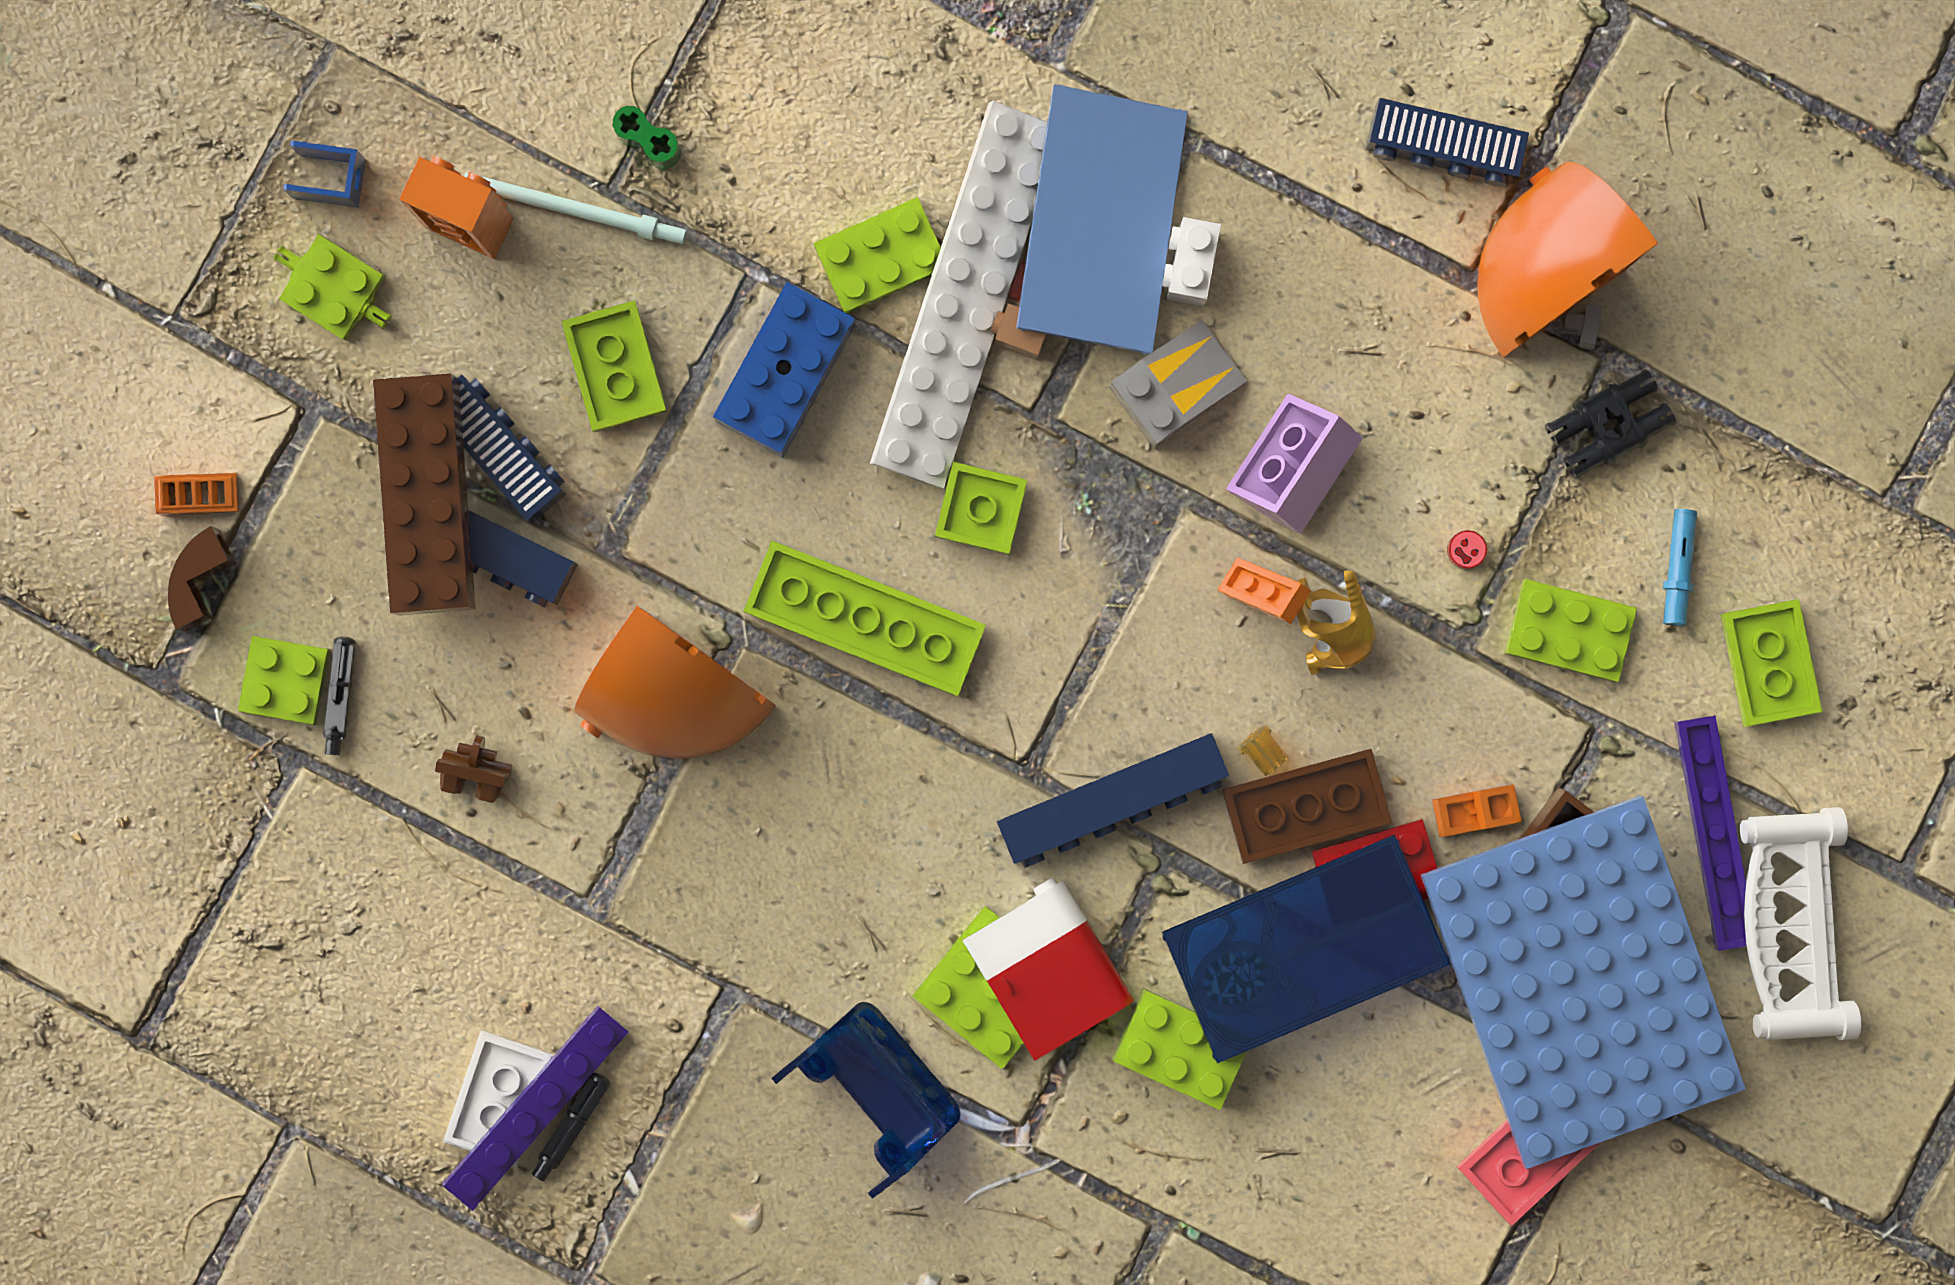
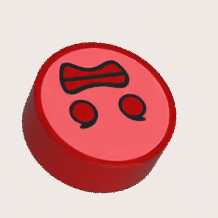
[1447,530,1487,569]

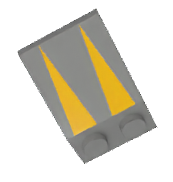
[1109,320,1247,449]

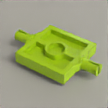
[274,234,392,340]

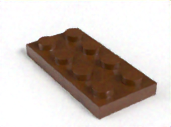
[1222,749,1392,864]

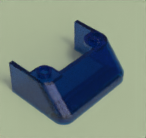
[771,1002,961,1199]

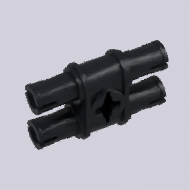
[1545,369,1677,479]

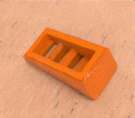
[154,473,239,516]

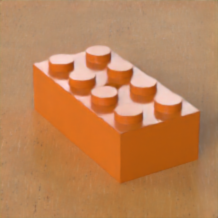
[399,156,514,260]

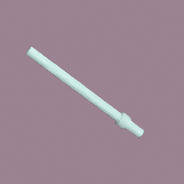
[464,173,687,244]

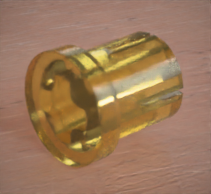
[1237,724,1288,776]

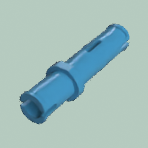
[1663,509,1697,626]

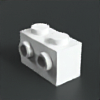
[1162,217,1221,307]

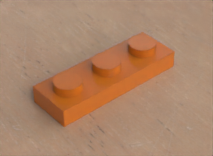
[1218,557,1311,624]

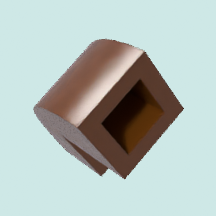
[168,526,236,632]

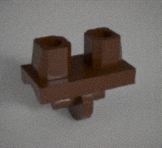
[435,735,513,803]

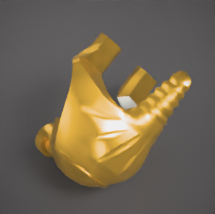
[1297,571,1375,675]

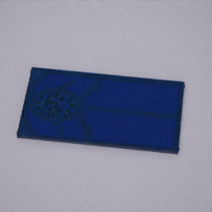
[1161,834,1451,1064]

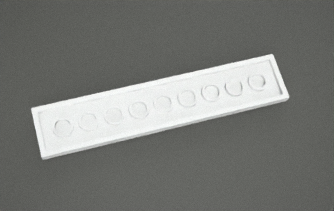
[870,101,1047,489]

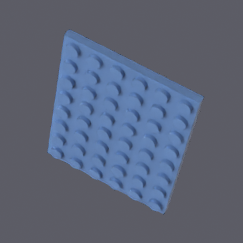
[1421,796,1746,1169]

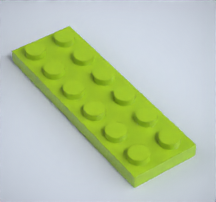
[743,540,986,697]

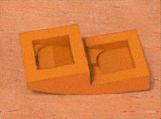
[1432,784,1522,837]

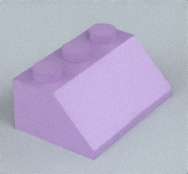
[1226,394,1363,534]

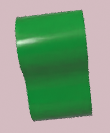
[612,106,681,169]

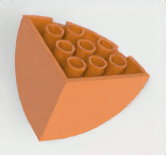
[1477,162,1658,358]
[574,606,776,759]

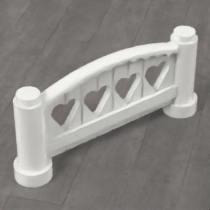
[1740,807,1861,1040]

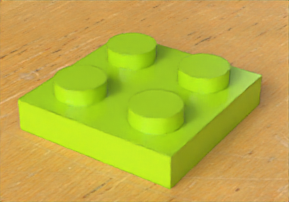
[935,462,1027,555]
[238,636,330,725]

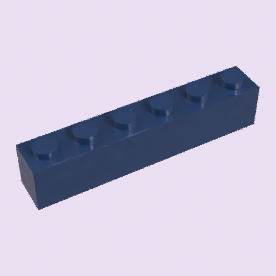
[996,733,1229,868]

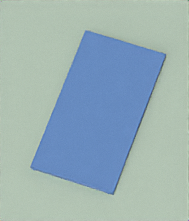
[1016,84,1188,354]

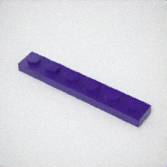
[1674,715,1747,951]
[442,1006,628,1211]

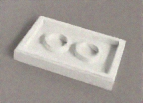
[443,1030,555,1166]

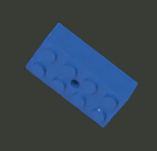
[713,282,856,458]

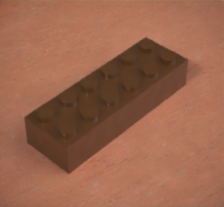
[373,373,476,616]

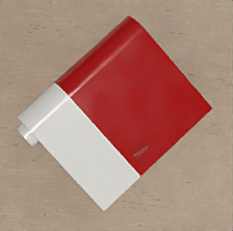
[963,877,1135,1061]

